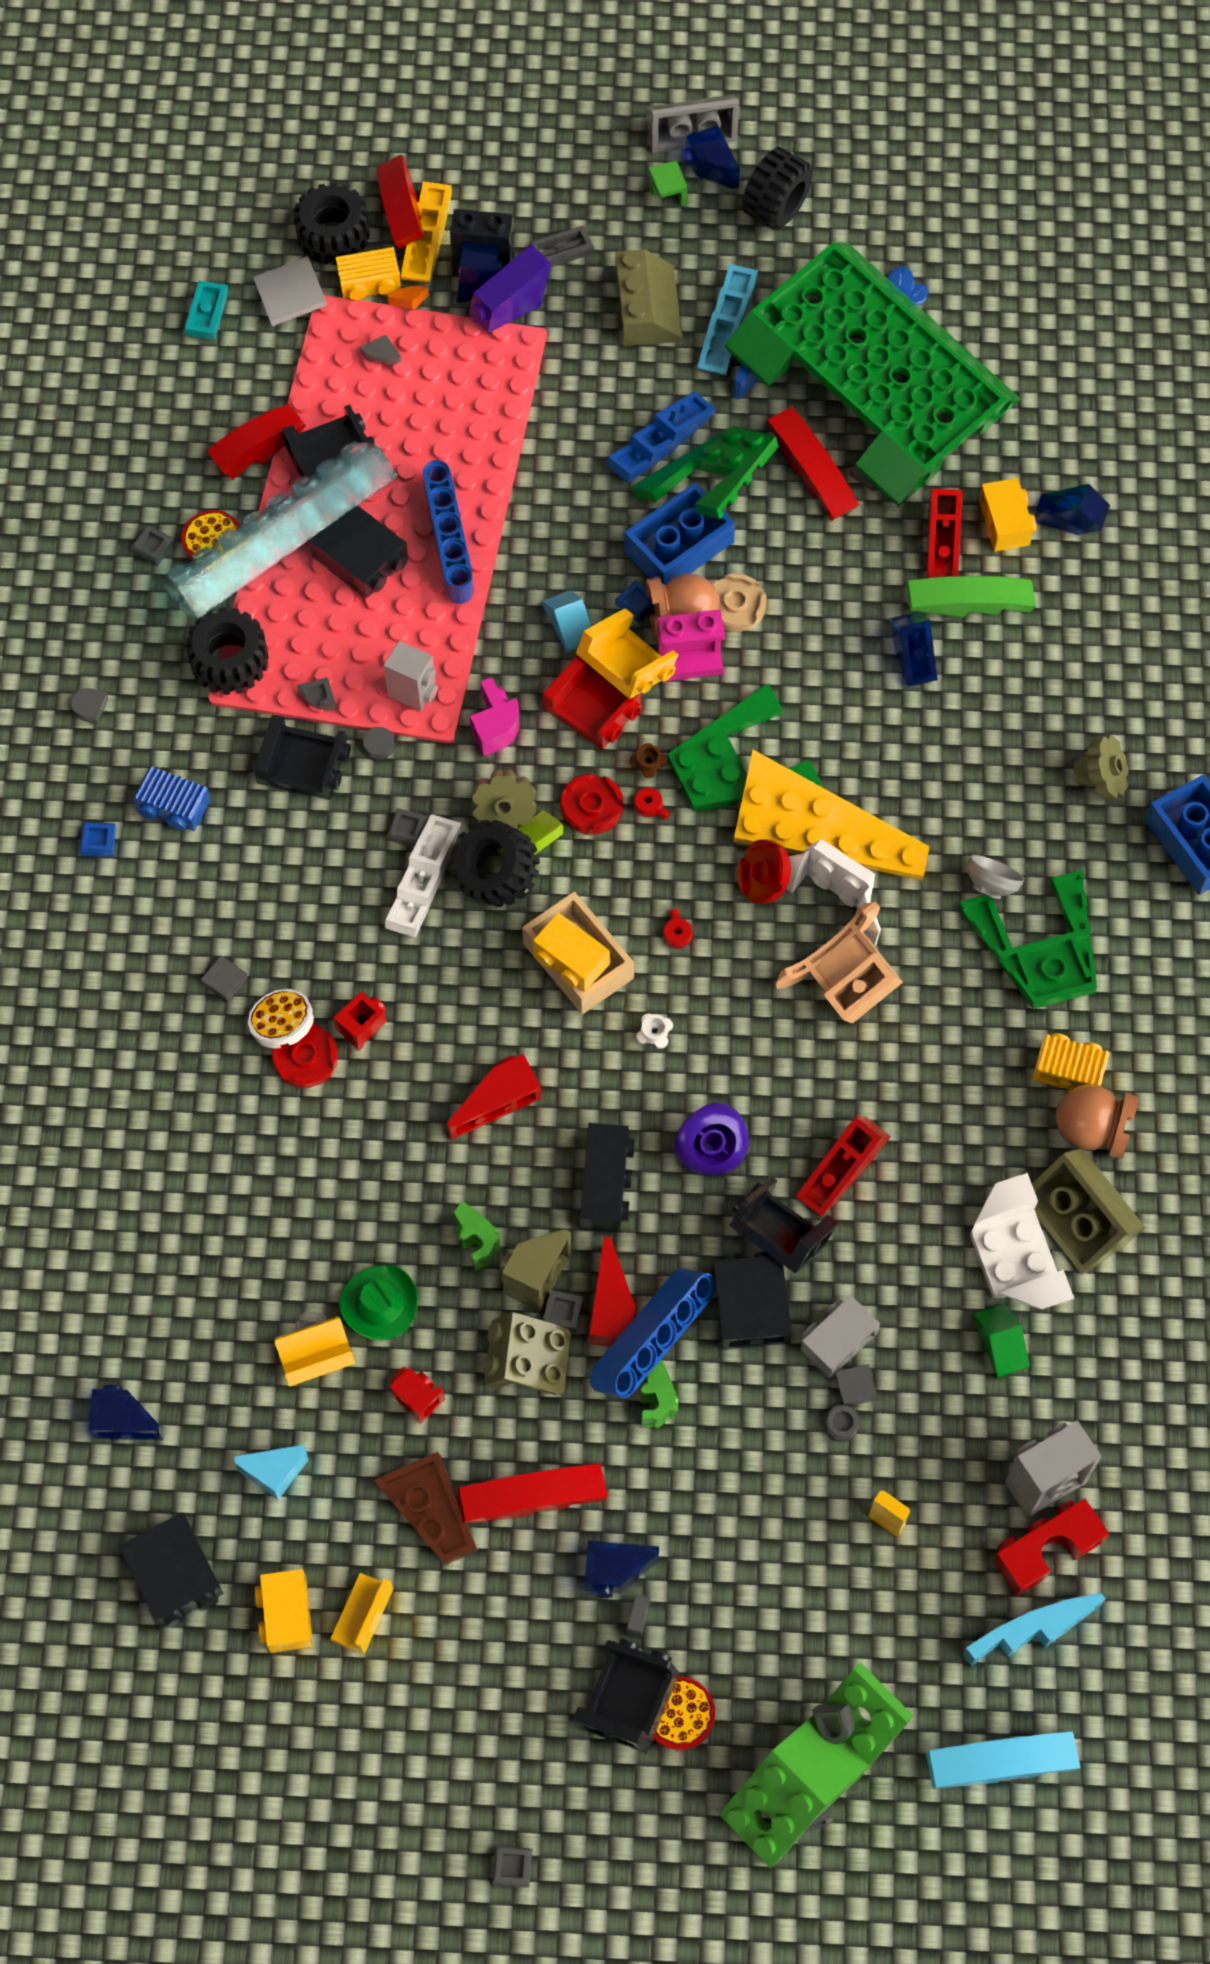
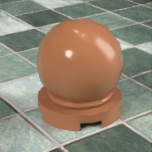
[646,573,720,639]
[1056,1084,1139,1159]

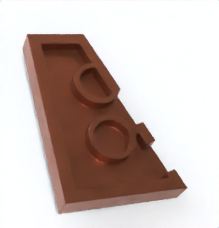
[373,1452,478,1565]

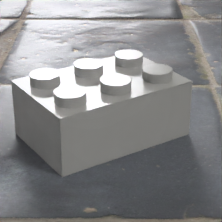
[1005,1420,1102,1518]

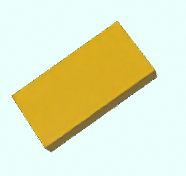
[868,1490,910,1537]

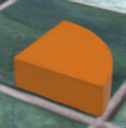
[387,286,429,311]

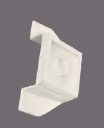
[786,839,881,946]
[970,1173,1074,1309]

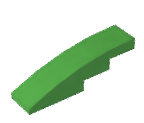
[905,576,1036,618]

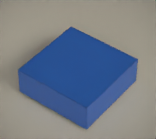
[615,580,654,622]
[80,822,117,857]

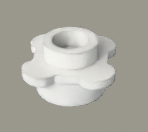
[636,1014,673,1049]

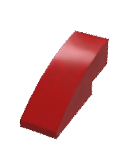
[207,404,306,480]

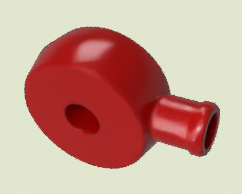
[633,787,671,820]
[662,909,693,949]

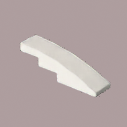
[385,814,461,938]

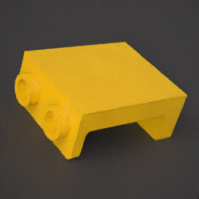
[576,608,678,699]

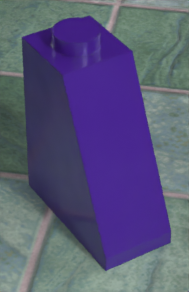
[469,245,551,333]

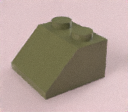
[499,1229,571,1312]

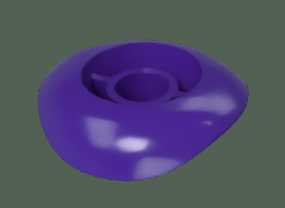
[674,1102,749,1176]

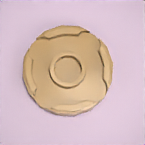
[712,574,767,632]

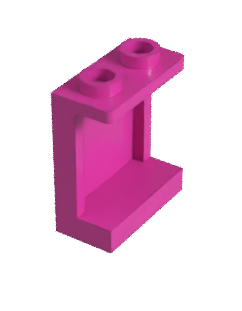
[657,609,725,682]

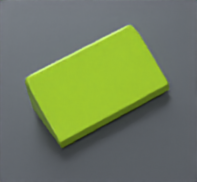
[496,810,563,859]

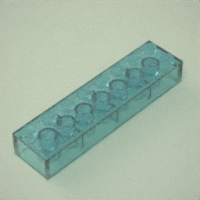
[162,441,398,619]

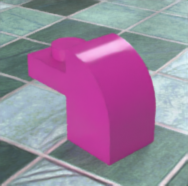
[470,677,520,757]

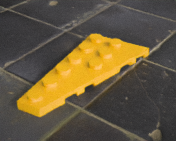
[733,750,930,880]

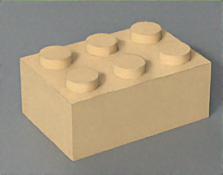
[522,891,634,1015]

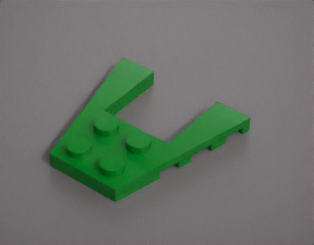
[631,426,779,519]
[667,683,823,812]
[959,870,1097,1009]

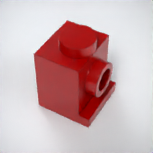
[333,991,387,1051]
[389,1366,445,1424]

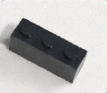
[580,1123,635,1232]

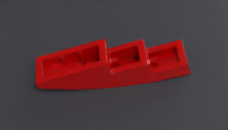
[376,154,425,249]
[766,406,860,521]
[457,1463,608,1524]

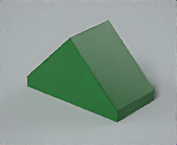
[972,1304,1030,1378]

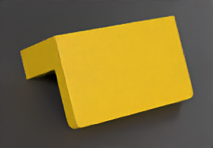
[274,1317,356,1387]
[330,1573,393,1655]

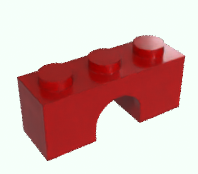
[993,1498,1110,1597]

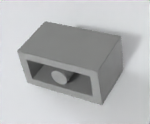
[384,641,438,711]
[800,1295,880,1380]

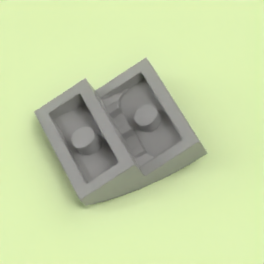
[253,256,327,326]

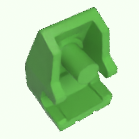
[454,1201,501,1271]
[641,1360,678,1429]

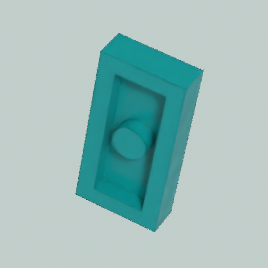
[184,281,229,340]

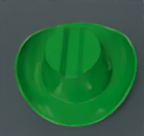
[339,1265,418,1341]

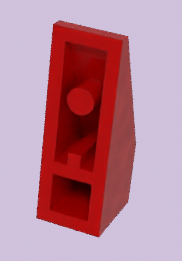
[927,489,963,578]
[447,1054,542,1140]
[796,1116,891,1217]
[590,1236,635,1347]

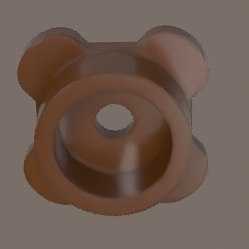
[630,743,668,778]

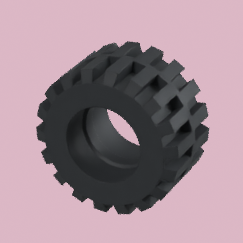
[742,147,813,231]
[294,183,370,265]
[186,608,269,695]
[450,820,540,907]

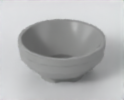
[967,855,1025,899]

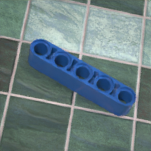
[423,460,474,604]
[590,1268,716,1398]

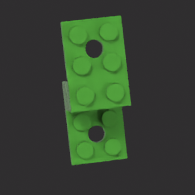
[719,1663,914,1869]

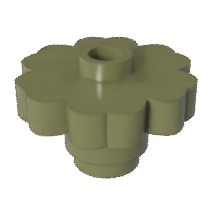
[1073,735,1129,800]
[472,770,536,829]

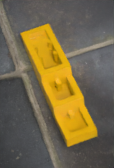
[401,182,452,283]

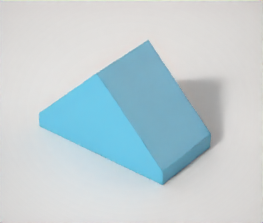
[542,590,591,653]
[234,1445,308,1500]

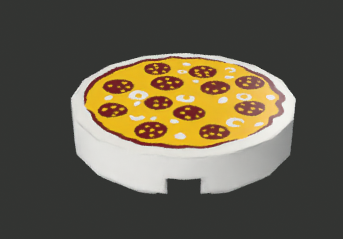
[248,989,314,1049]

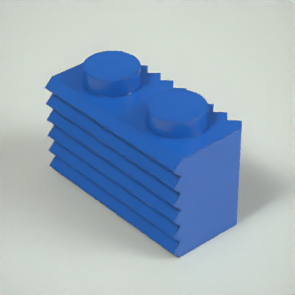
[133,766,210,831]

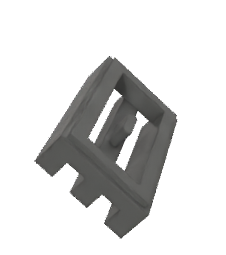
[529,225,594,267]

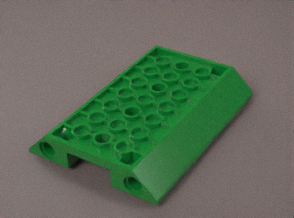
[725,242,1020,507]

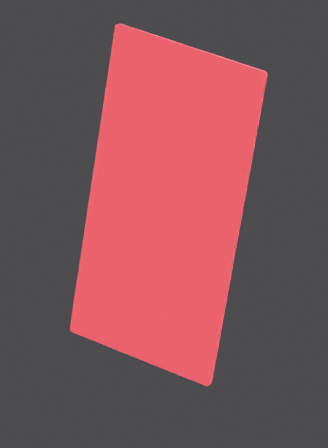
[209,295,547,743]

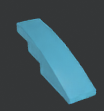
[697,264,758,376]
[962,1593,1106,1666]
[926,1731,1080,1789]

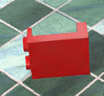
[543,655,642,750]

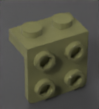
[483,1312,571,1395]

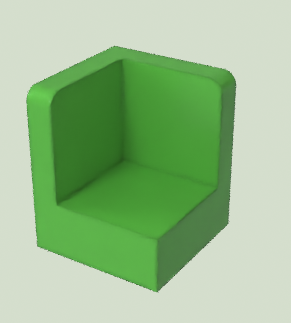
[649,160,688,206]

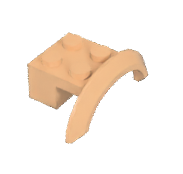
[776,902,903,1024]

